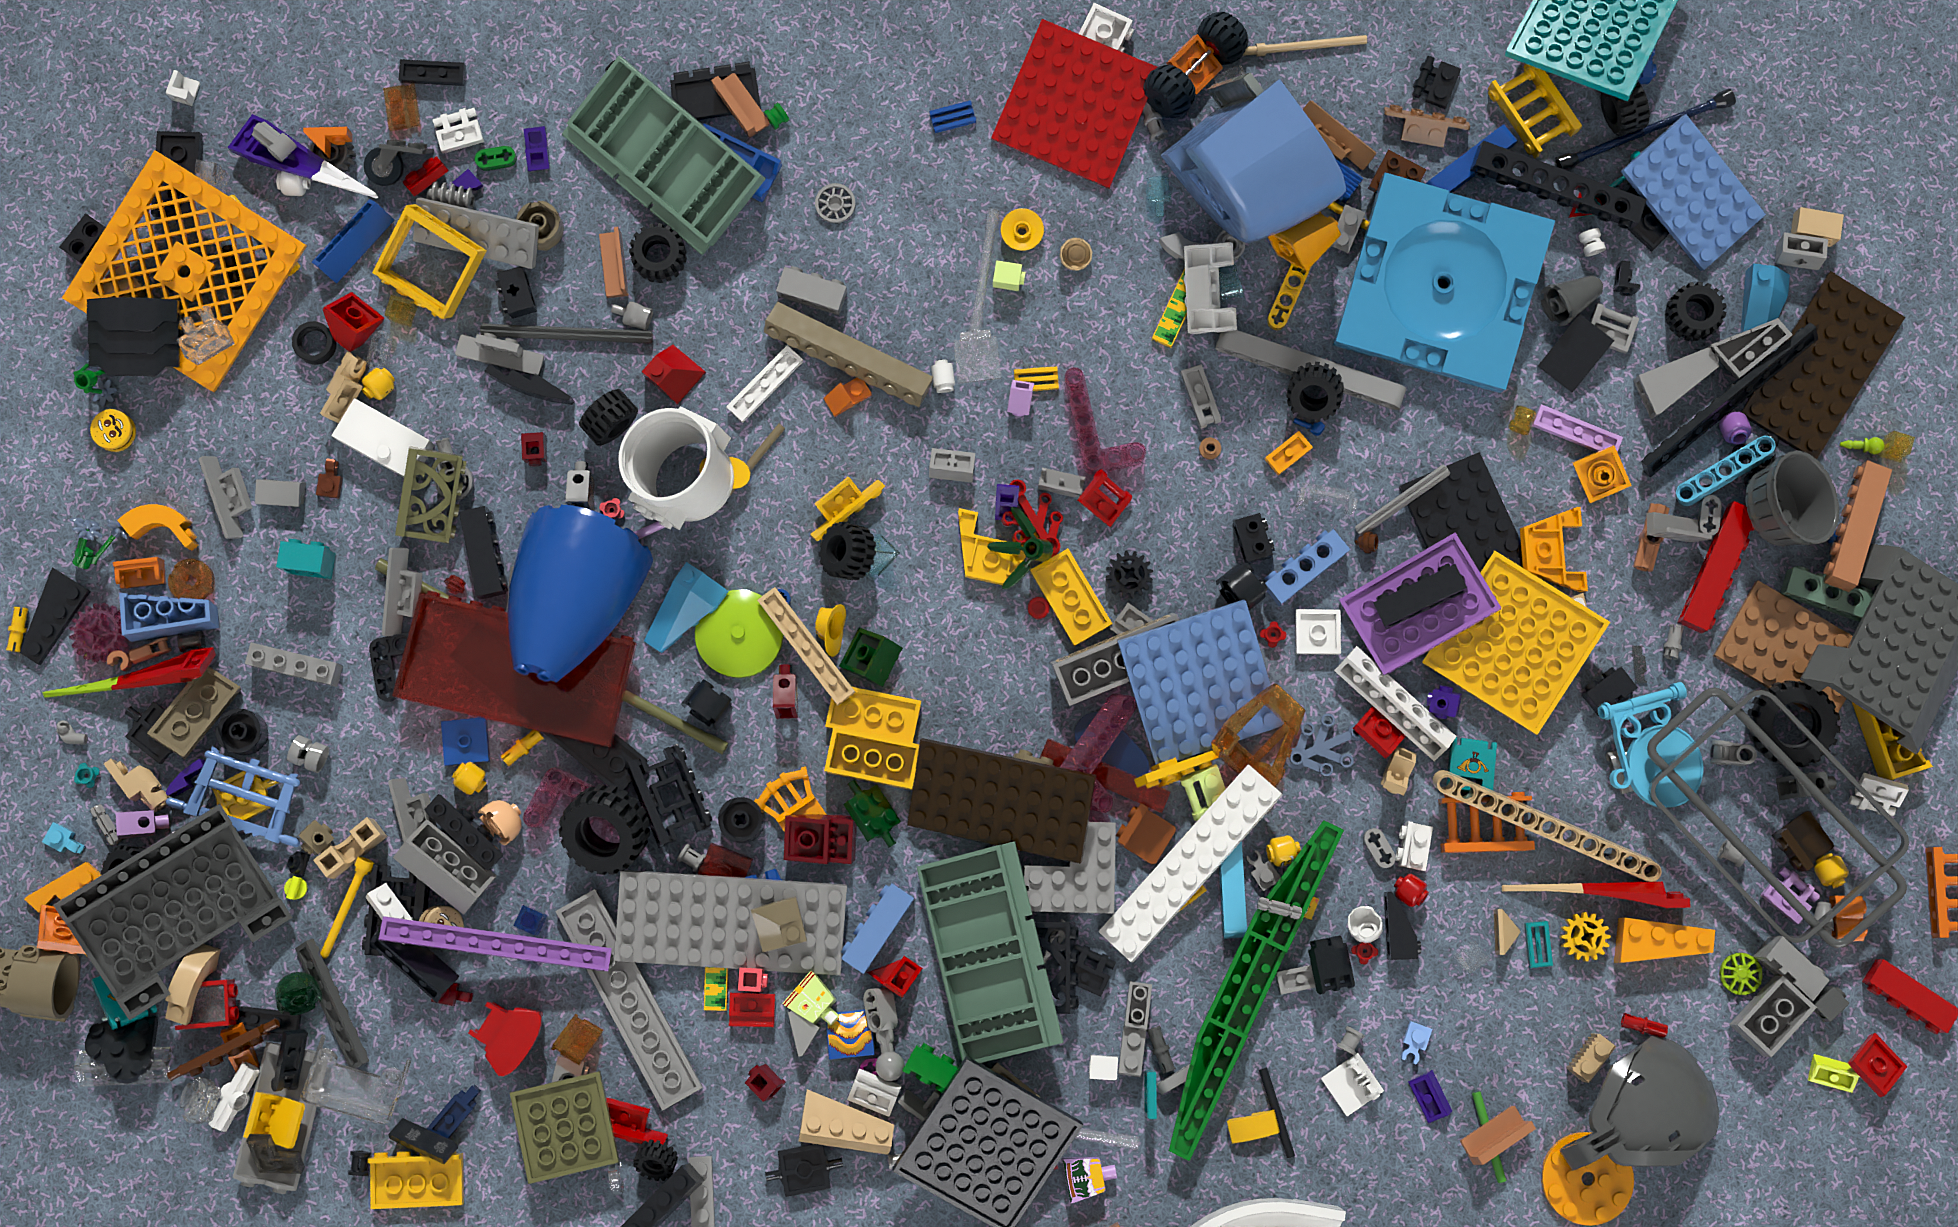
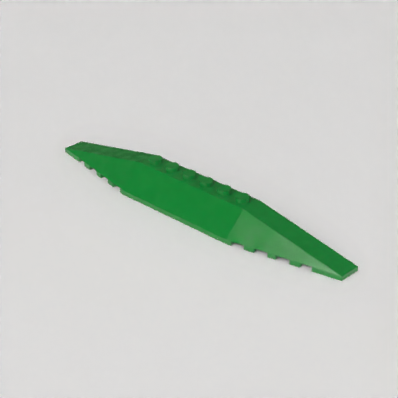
[1168,820,1344,1161]

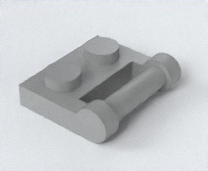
[1590,303,1639,354]

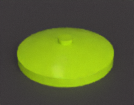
[695,590,784,678]

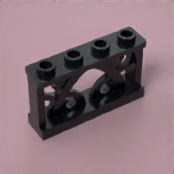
[1035,922,1079,1014]

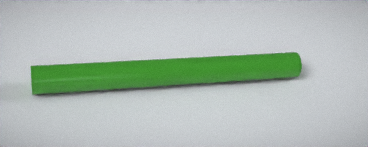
[1472,1091,1507,1183]

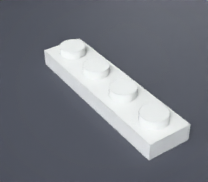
[726,345,803,423]

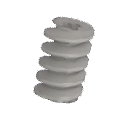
[426,181,475,210]

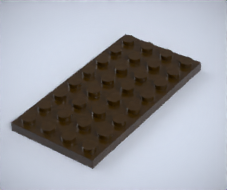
[1741,271,1905,459]
[907,738,1097,864]

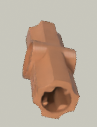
[1633,503,1670,572]

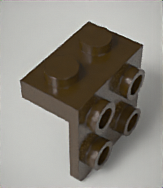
[1772,811,1834,872]

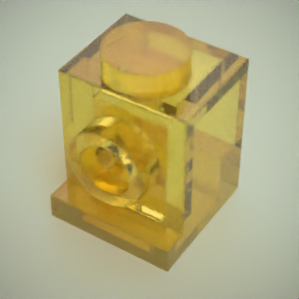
[1879,431,1915,463]

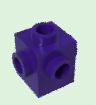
[1426,686,1462,719]

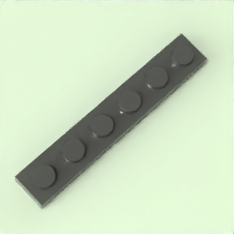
[295,939,369,1071]

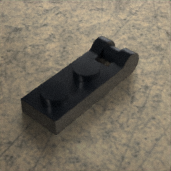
[271,1029,308,1092]

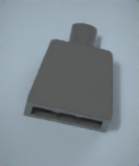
[1776,771,1836,800]

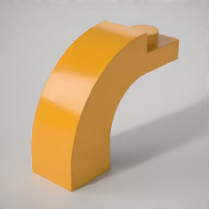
[117,504,199,551]

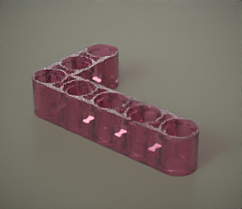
[1064,367,1146,475]
[1060,693,1136,813]
[523,767,645,829]

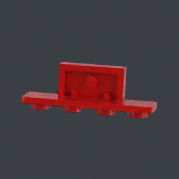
[606,1098,668,1144]

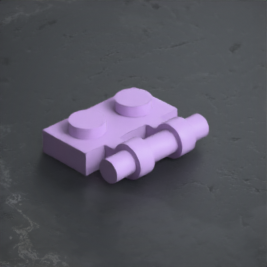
[1760,866,1820,925]

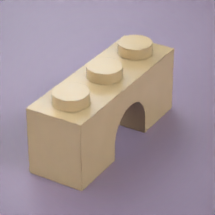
[313,817,388,879]

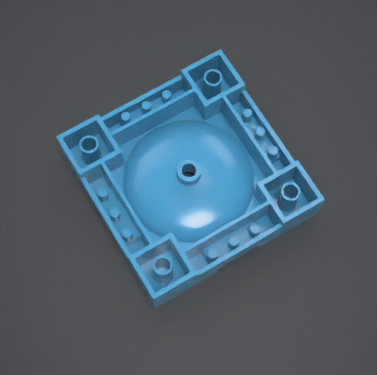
[1332,173,1555,393]

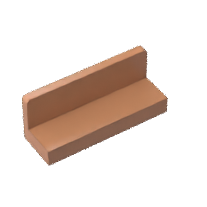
[711,73,770,138]
[599,227,629,298]
[1460,1106,1536,1165]

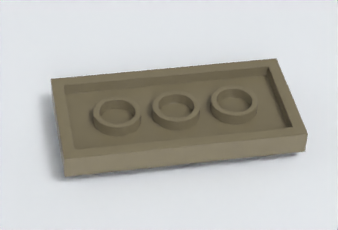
[147,666,242,759]

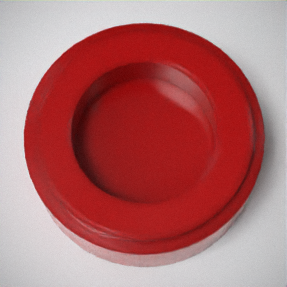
[1028,597,1050,619]

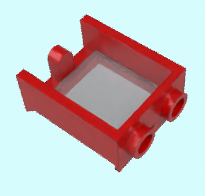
[175,979,239,1030]

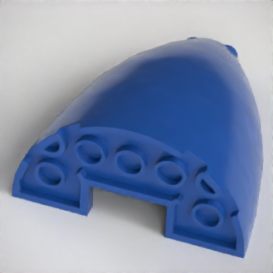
[507,504,653,682]

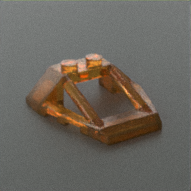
[1211,683,1306,788]

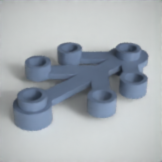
[1285,713,1363,777]

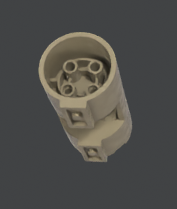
[0,945,80,1022]

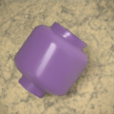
[1719,412,1752,444]

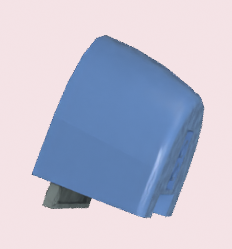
[1161,72,1346,243]

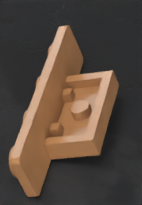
[1303,100,1376,170]
[1384,105,1470,148]

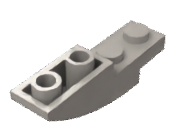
[1118,981,1152,1077]

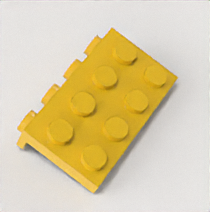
[368,1151,464,1209]

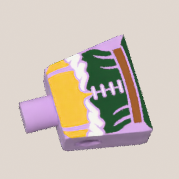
[1062,1157,1117,1203]

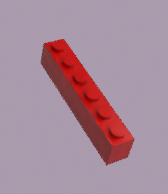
[1677,501,1755,634]

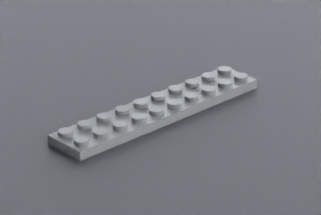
[555,889,703,1111]

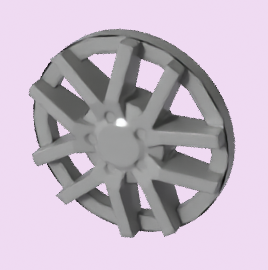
[815,183,855,223]

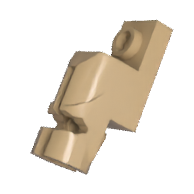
[320,351,367,423]
[104,759,170,812]

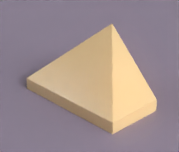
[1493,909,1520,955]

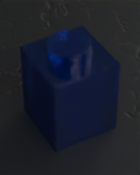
[513,905,548,935]

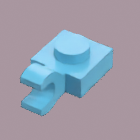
[42,822,85,854]

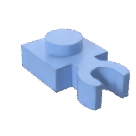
[1401,1021,1432,1064]

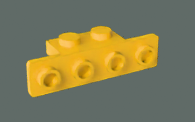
[810,477,885,541]

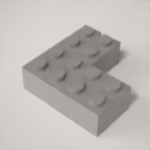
[1024,822,1116,914]

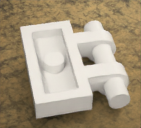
[433,108,484,154]
[1848,773,1909,816]

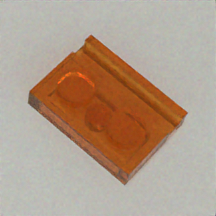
[383,83,421,131]
[551,1014,603,1066]

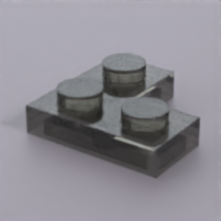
[246,1134,305,1174]

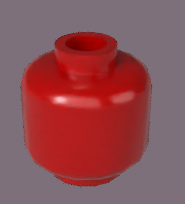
[1394,874,1429,907]

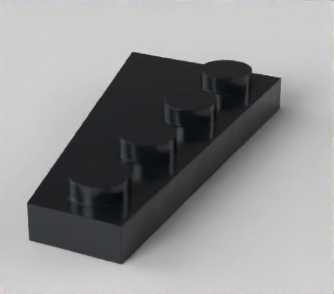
[20,567,91,665]

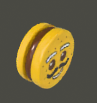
[90,409,136,452]

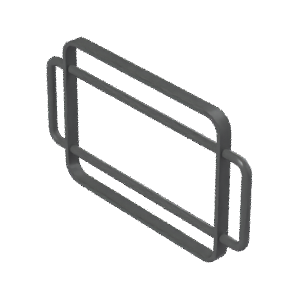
[1647,687,1909,948]

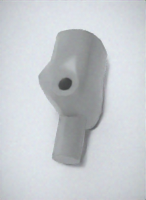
[611,301,653,331]

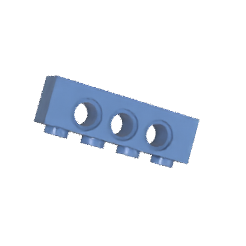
[1264,529,1350,606]

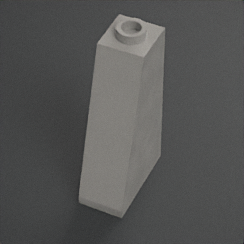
[1633,347,1719,419]

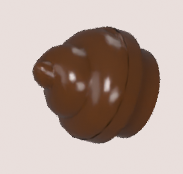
[1355,532,1379,554]

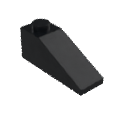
[1384,892,1421,960]

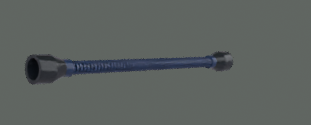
[1555,88,1736,171]

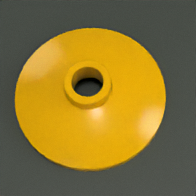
[1001,208,1044,251]

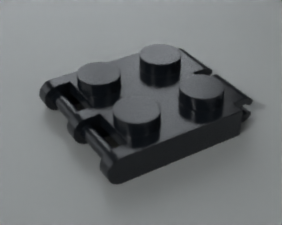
[1308,935,1355,995]

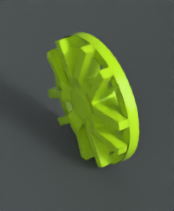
[1719,953,1763,995]

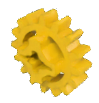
[1559,912,1611,961]

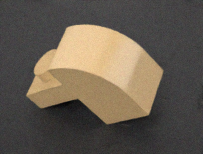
[1381,746,1417,796]

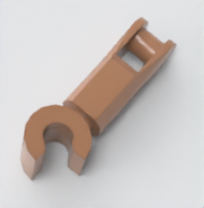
[107,637,172,672]

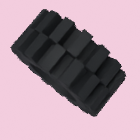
[633,1140,678,1181]

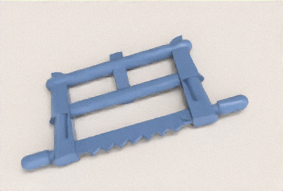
[166,746,300,847]

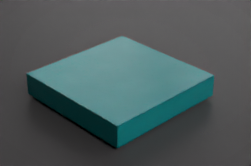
[1144,1070,1157,1119]

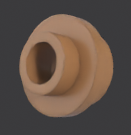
[1199,437,1221,460]

